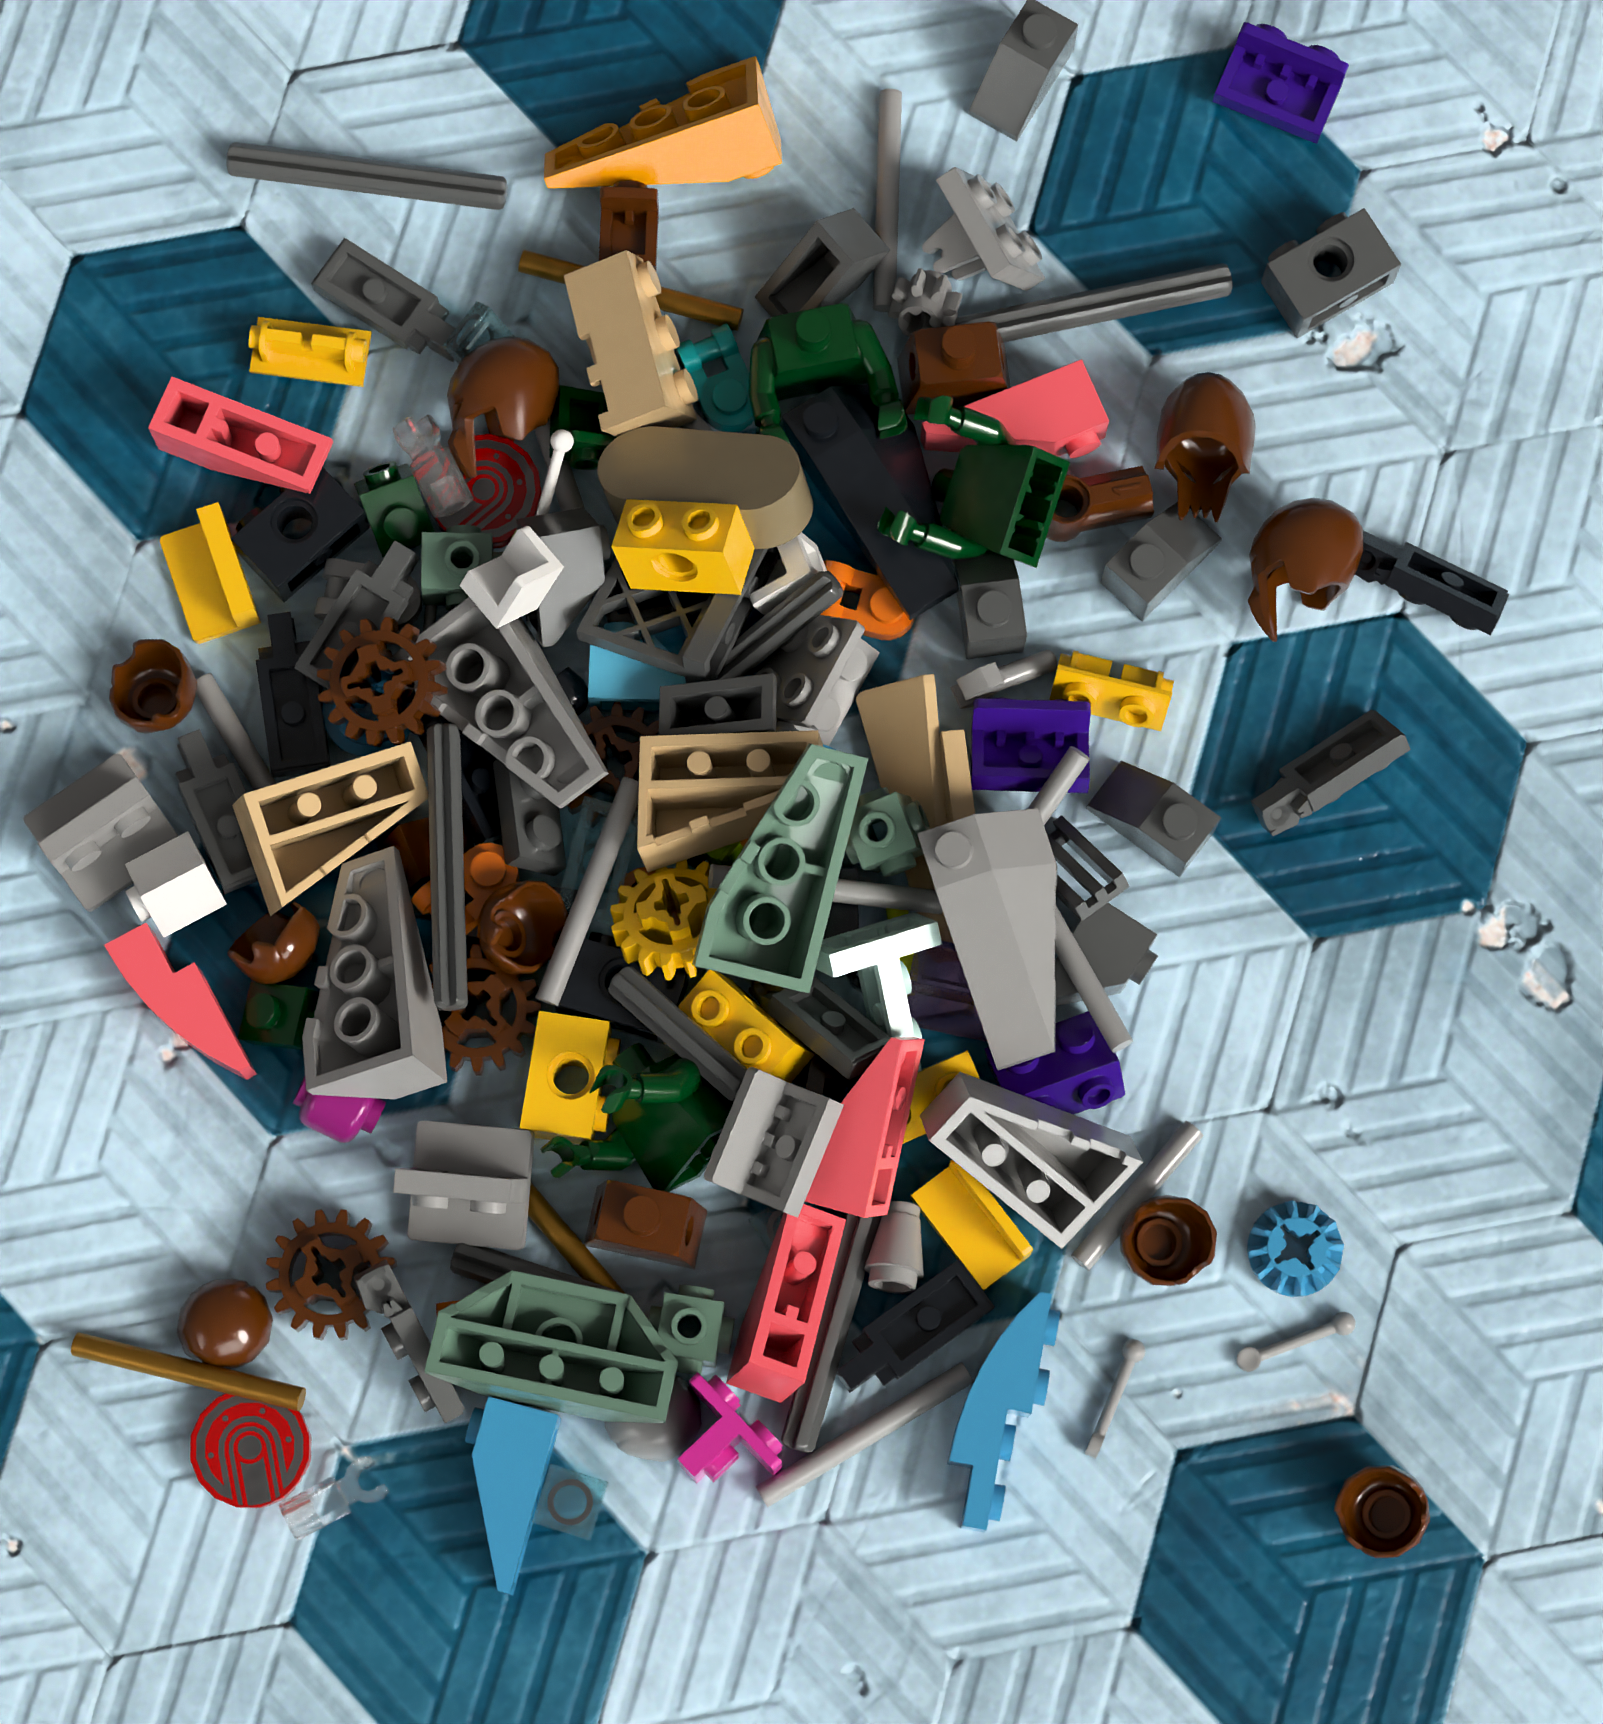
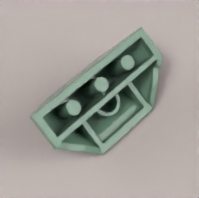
[425,1270,678,1423]

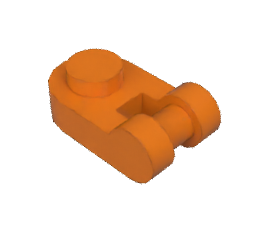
[820,560,915,641]
[411,842,519,935]

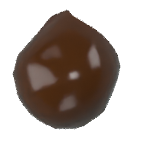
[447,336,560,478]
[1154,372,1256,523]
[1248,498,1363,642]

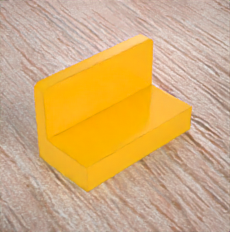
[160,502,261,644]
[910,1160,1033,1291]

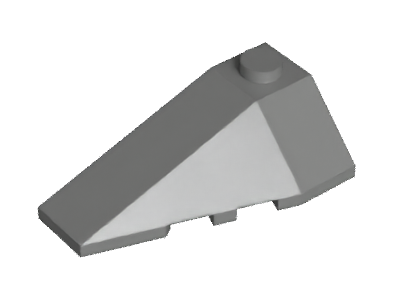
[393,597,609,809]
[917,808,1057,1071]

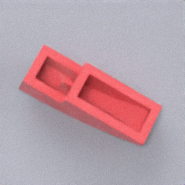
[104,922,257,1080]

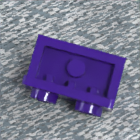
[1212,22,1349,144]
[971,697,1091,793]
[984,1011,1125,1115]

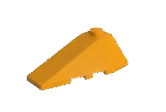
[544,56,782,189]

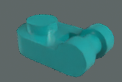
[674,323,754,432]

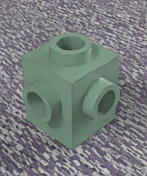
[421,525,503,611]
[845,787,930,878]
[648,1285,735,1375]

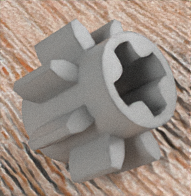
[888,268,962,337]

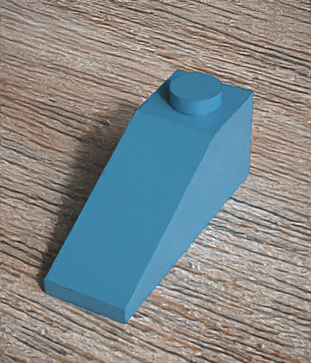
[465,1396,561,1596]

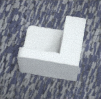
[460,526,564,629]
[750,532,827,616]

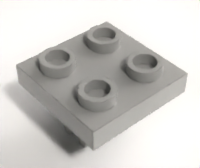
[922,167,1045,291]

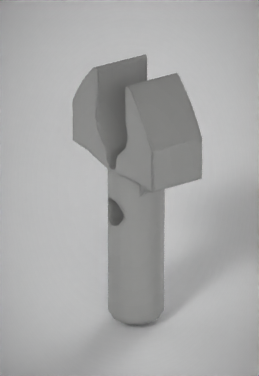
[950,650,1057,709]

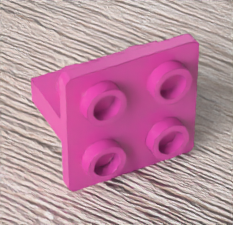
[677,1372,783,1484]

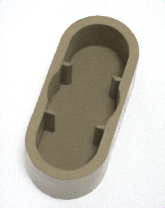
[597,426,813,549]

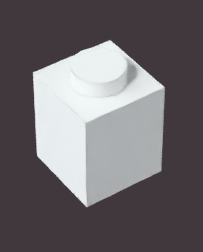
[125,831,227,938]

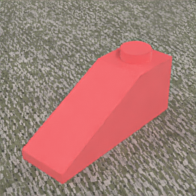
[920,359,1109,458]
[148,376,333,494]
[805,1037,925,1218]
[726,1204,846,1403]

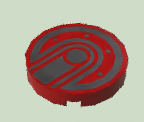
[426,434,542,549]
[190,1394,312,1508]

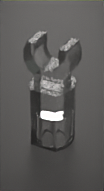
[392,415,473,518]
[278,1456,390,1541]

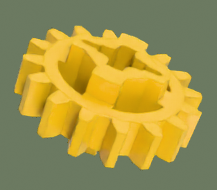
[610,860,717,980]

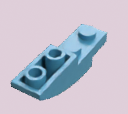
[947,1292,1060,1533]

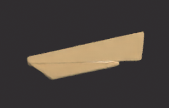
[856,674,975,966]

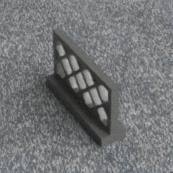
[577,547,780,683]

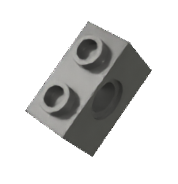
[1261,208,1401,338]

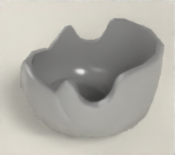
[605,1375,702,1462]

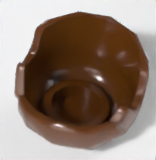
[109,639,198,734]
[477,880,568,974]
[227,901,320,985]
[1120,1195,1217,1286]
[177,1279,273,1369]
[1334,1465,1430,1558]

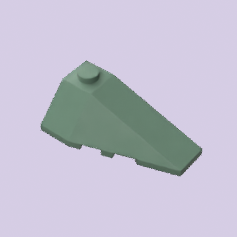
[692,743,869,993]

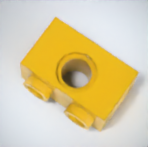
[611,499,755,595]
[678,970,815,1083]
[519,1011,621,1145]

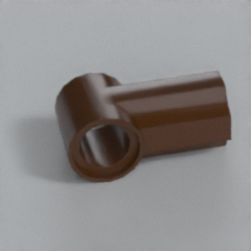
[1046,466,1154,542]

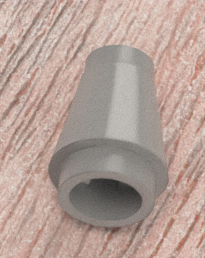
[864,1201,924,1294]

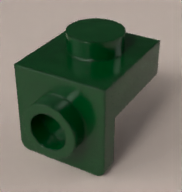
[549,385,617,470]
[354,461,435,558]
[238,982,319,1051]

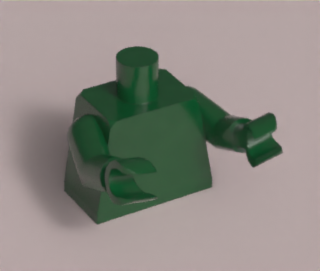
[748,303,907,444]
[877,395,1070,568]
[540,1043,733,1192]

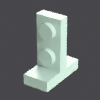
[816,912,942,1072]

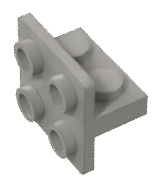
[755,615,880,746]
[24,754,178,912]
[704,1067,844,1218]
[393,1121,535,1250]

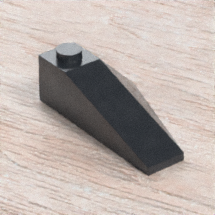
[782,384,959,620]

